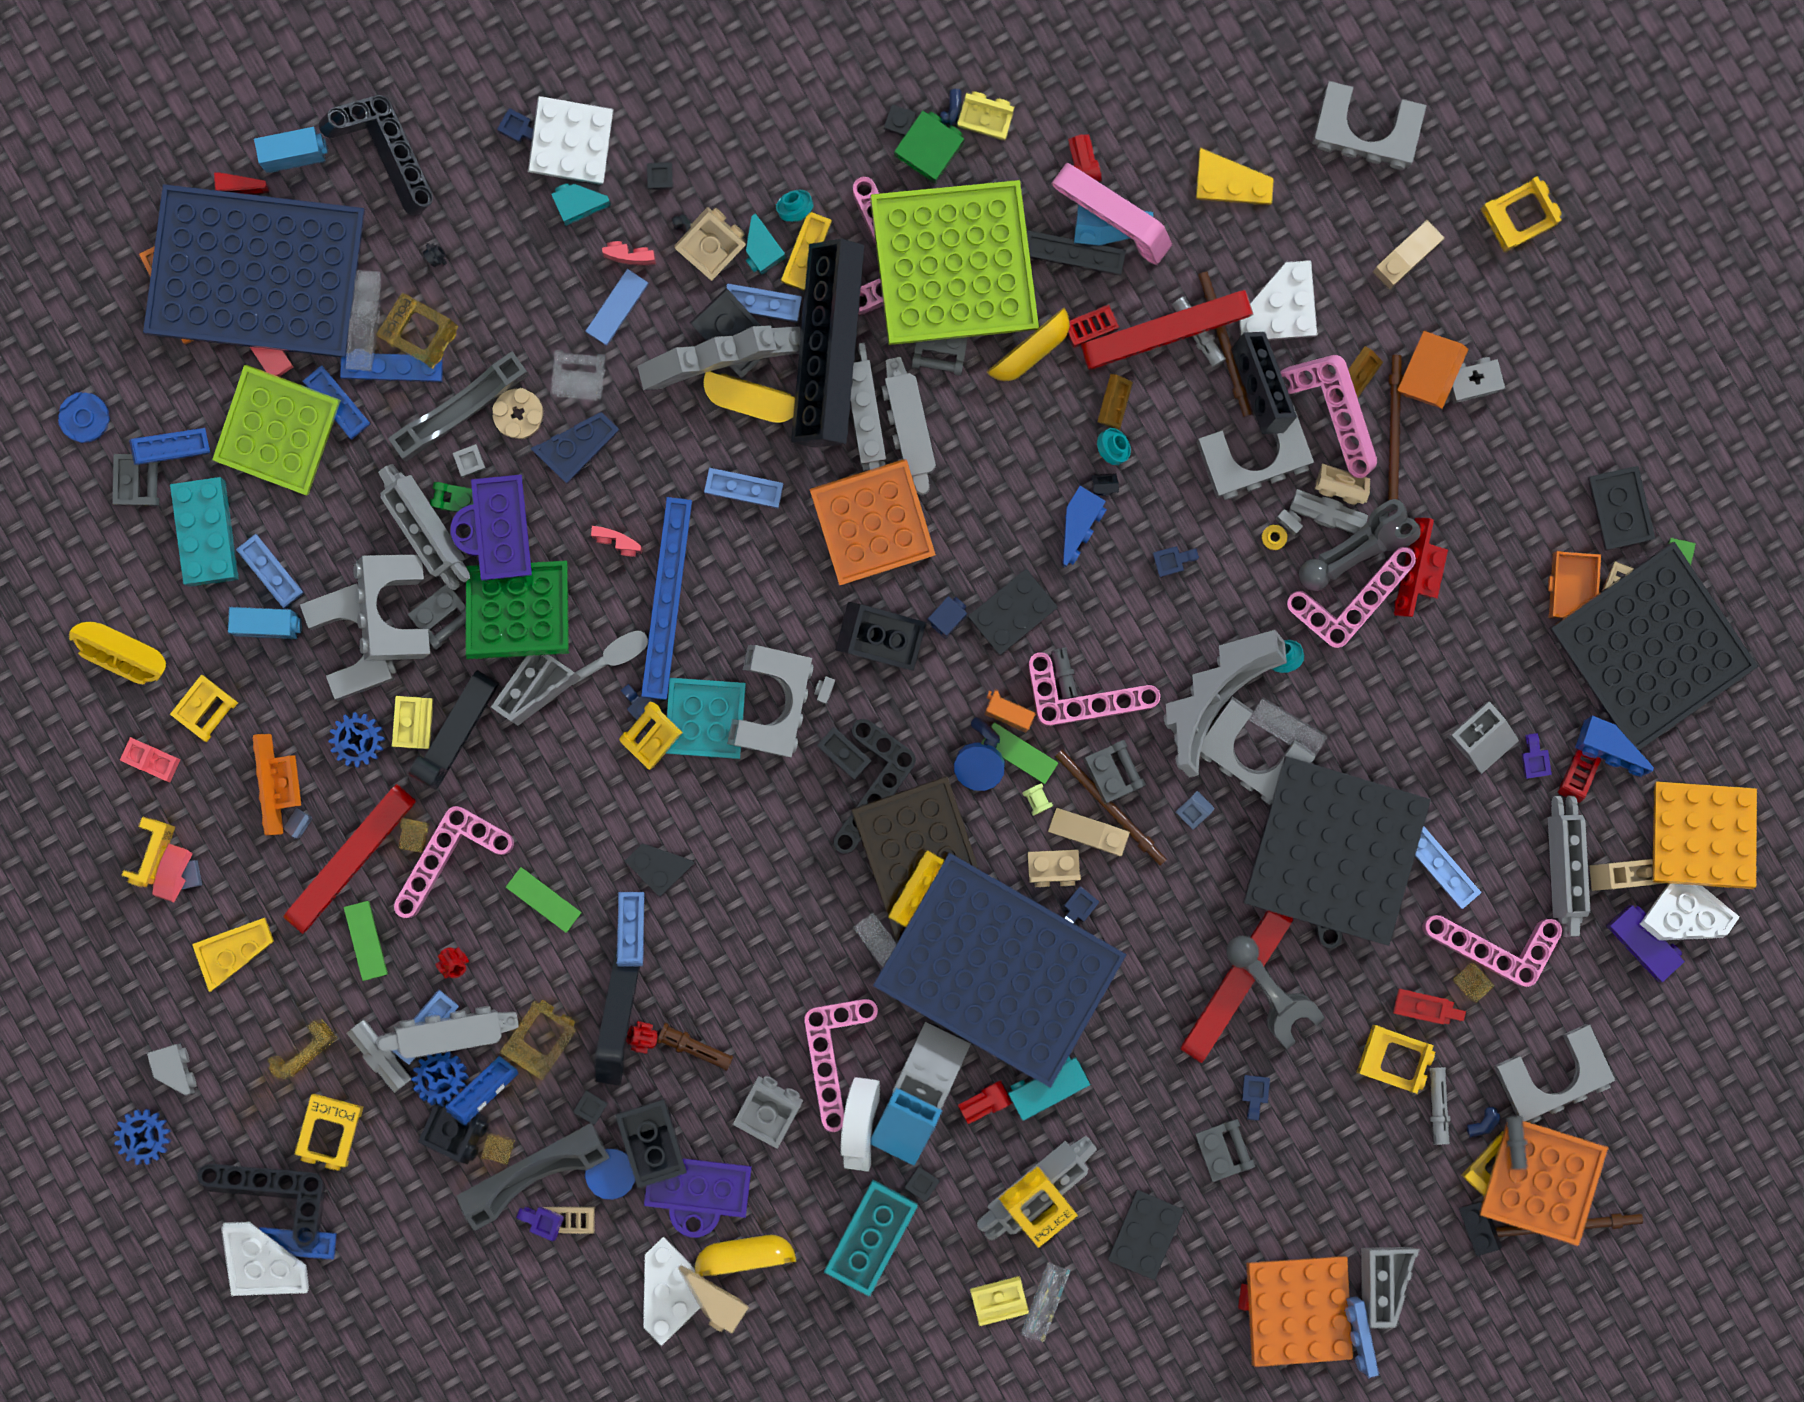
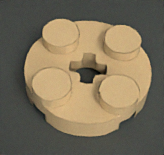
[493,388,543,439]

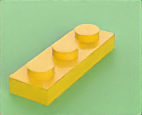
[781,212,832,291]
[889,851,944,927]

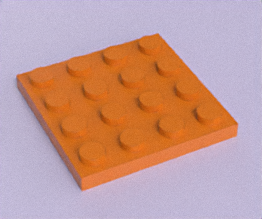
[809,459,936,585]
[1479,1116,1608,1246]
[1247,1256,1353,1367]

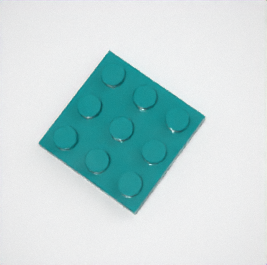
[665,678,746,759]

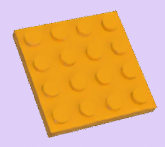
[1653,782,1757,889]

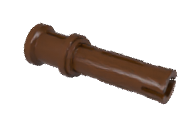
[657,1022,733,1071]

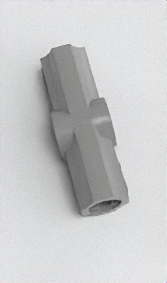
[1289,489,1368,534]
[347,1019,412,1093]

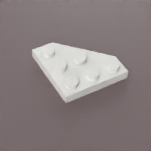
[1239,261,1317,340]
[1640,883,1739,940]
[222,1222,309,1296]
[644,1236,704,1346]

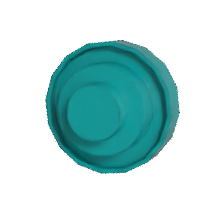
[776,190,814,222]
[1097,428,1131,465]
[1272,640,1304,673]

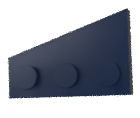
[530,412,620,484]

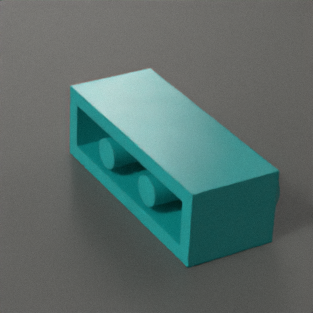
[1008,1057,1090,1121]

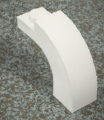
[841,1077,880,1172]

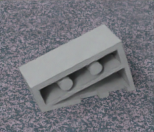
[491,655,581,726]
[1361,1247,1419,1328]

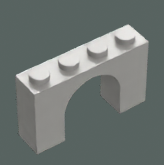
[1312,81,1426,170]
[1197,406,1314,500]
[353,555,430,661]
[300,583,396,701]
[727,645,813,757]
[1200,696,1315,805]
[1494,1024,1615,1123]

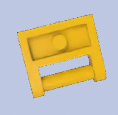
[170,674,238,742]
[619,702,683,770]

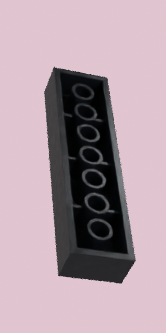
[791,239,864,448]

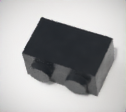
[817,727,871,781]

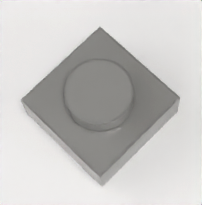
[453,444,486,478]
[1276,509,1303,536]
[814,676,835,705]

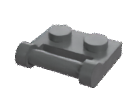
[912,337,968,376]
[112,454,160,506]
[408,584,466,650]
[1083,740,1146,805]
[1195,1118,1255,1182]

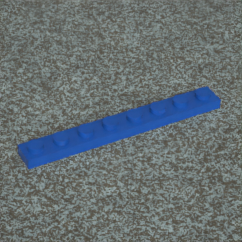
[641,497,692,700]

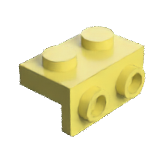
[957,92,1014,140]

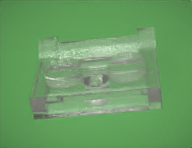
[551,350,606,400]

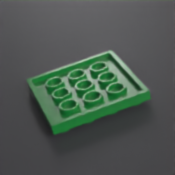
[466,561,569,659]

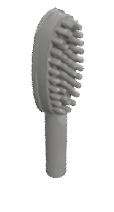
[573,631,648,685]

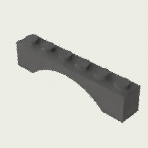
[388,351,529,462]
[456,1123,610,1231]

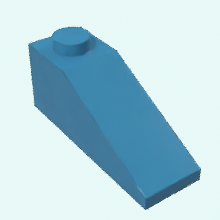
[1074,204,1153,245]

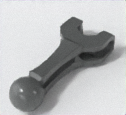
[1299,499,1421,591]
[1226,936,1325,1050]

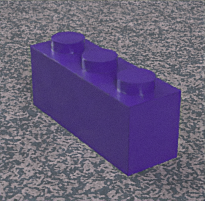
[1606,905,1685,982]

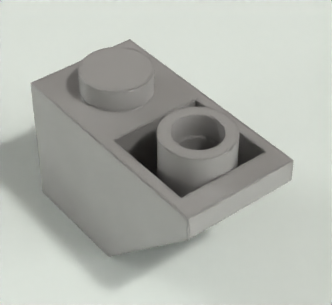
[147,1044,197,1095]

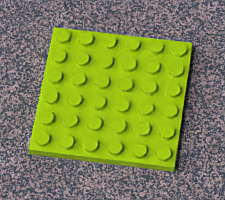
[870,180,1039,345]

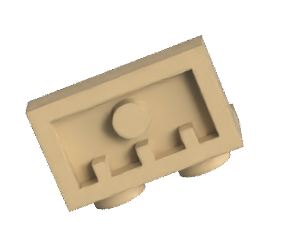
[1028,850,1081,887]

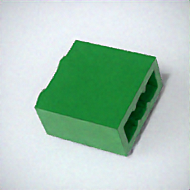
[894,111,964,184]

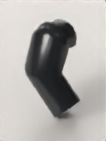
[672,214,692,235]

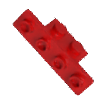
[1394,517,1448,617]

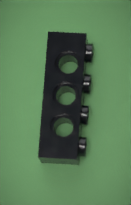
[1231,332,1297,434]

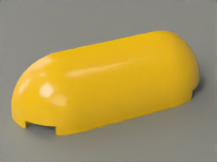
[987,307,1069,381]
[704,371,795,423]
[69,622,166,685]
[695,1235,796,1277]

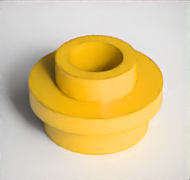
[1262,525,1287,550]

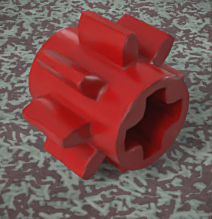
[435,947,469,978]
[626,1021,658,1054]

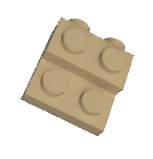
[674,207,746,281]
[1315,464,1370,505]

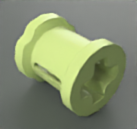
[1022,783,1053,816]

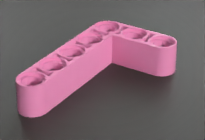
[1051,163,1172,265]
[853,177,883,315]
[1280,355,1377,478]
[1287,547,1416,648]
[1028,653,1160,726]
[394,806,514,918]
[1422,915,1562,987]
[805,999,878,1132]

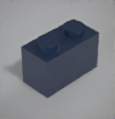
[927,596,967,639]

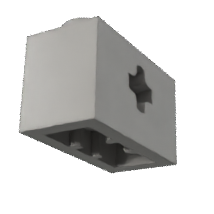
[1450,357,1505,404]

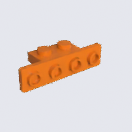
[253,734,301,836]

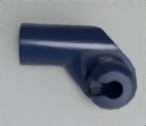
[940,89,962,126]
[971,717,1000,748]
[1467,1107,1500,1137]

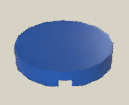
[58,392,110,443]
[954,743,1005,791]
[585,1148,635,1199]

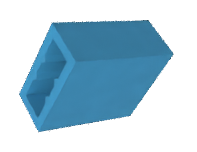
[254,127,328,173]
[228,607,302,639]
[871,1088,942,1166]

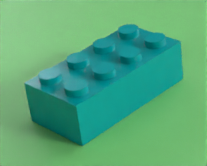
[170,477,239,587]
[824,1180,918,1297]

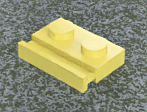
[392,696,433,749]
[970,1276,1029,1326]

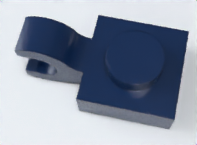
[497,108,533,143]
[1153,546,1199,578]
[621,684,663,727]
[1064,886,1099,923]
[1242,1075,1270,1120]

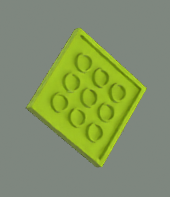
[212,365,341,495]

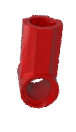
[1068,134,1102,182]
[958,1080,1013,1124]

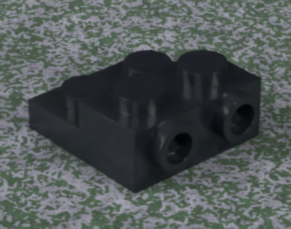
[418,1100,489,1164]

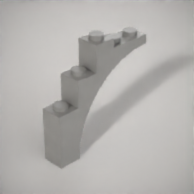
[637,326,801,390]
[1164,630,1286,778]

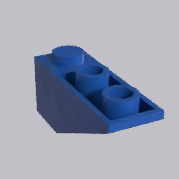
[1062,486,1107,568]
[1575,716,1654,777]

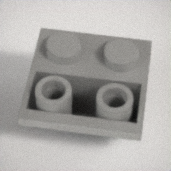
[1447,701,1519,774]

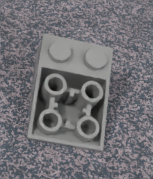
[892,1022,971,1110]

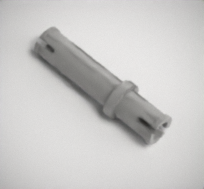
[1171,296,1226,368]
[1429,1067,1451,1145]

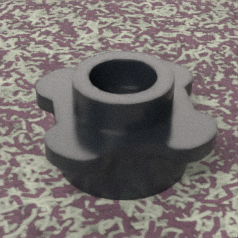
[423,243,447,267]

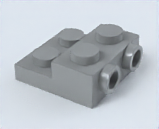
[733,1076,803,1149]

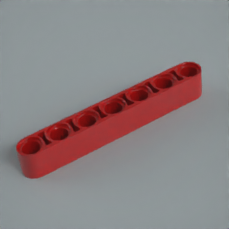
[1081,290,1254,369]
[283,784,417,934]
[1180,910,1294,1063]

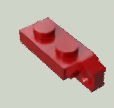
[1393,989,1466,1025]

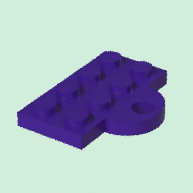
[450,474,532,581]
[644,1158,752,1237]

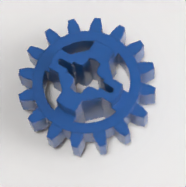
[328,712,385,768]
[412,1051,469,1107]
[114,1109,171,1165]

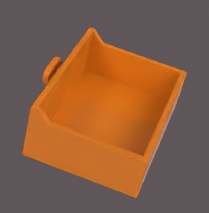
[1397,331,1468,409]
[1548,551,1601,619]
[984,690,1036,733]

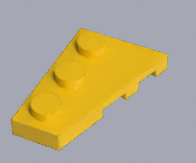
[1196,148,1273,205]
[192,918,274,992]

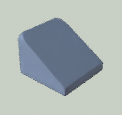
[1176,791,1214,830]
[284,808,312,839]
[181,860,202,890]

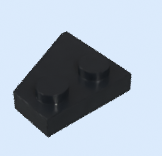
[625,843,695,897]

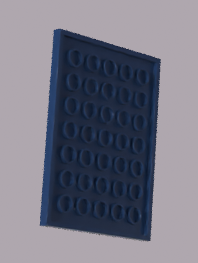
[143,184,365,358]
[873,853,1127,1088]

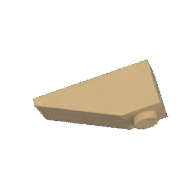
[1373,220,1444,290]
[1048,808,1130,857]
[1589,859,1664,891]
[678,1265,749,1333]

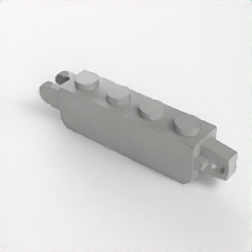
[850,343,886,471]
[881,357,936,496]
[378,464,470,590]
[1548,796,1590,937]
[376,1006,518,1059]
[977,1136,1097,1240]

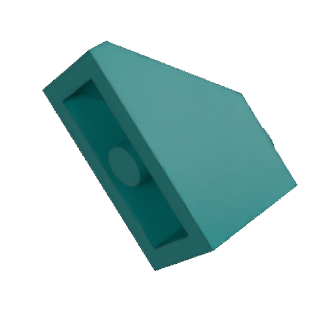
[551,183,611,226]
[745,213,786,276]

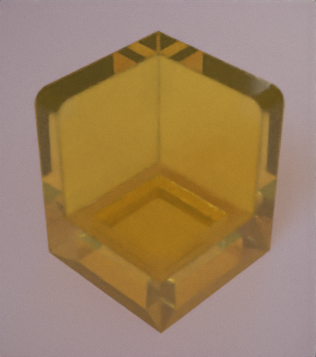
[399,818,429,853]
[1453,963,1495,1003]
[481,1133,515,1165]

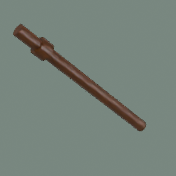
[1198,272,1253,417]
[1388,355,1404,501]
[1055,750,1167,866]
[1495,1213,1643,1237]

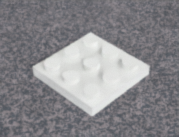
[528,96,613,185]

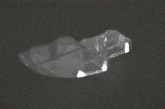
[346,270,381,371]

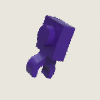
[1521,733,1552,779]
[516,1207,564,1241]

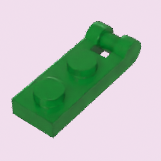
[430,482,473,512]

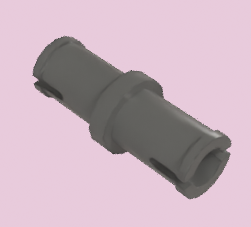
[1051,647,1078,700]
[1506,1116,1528,1169]

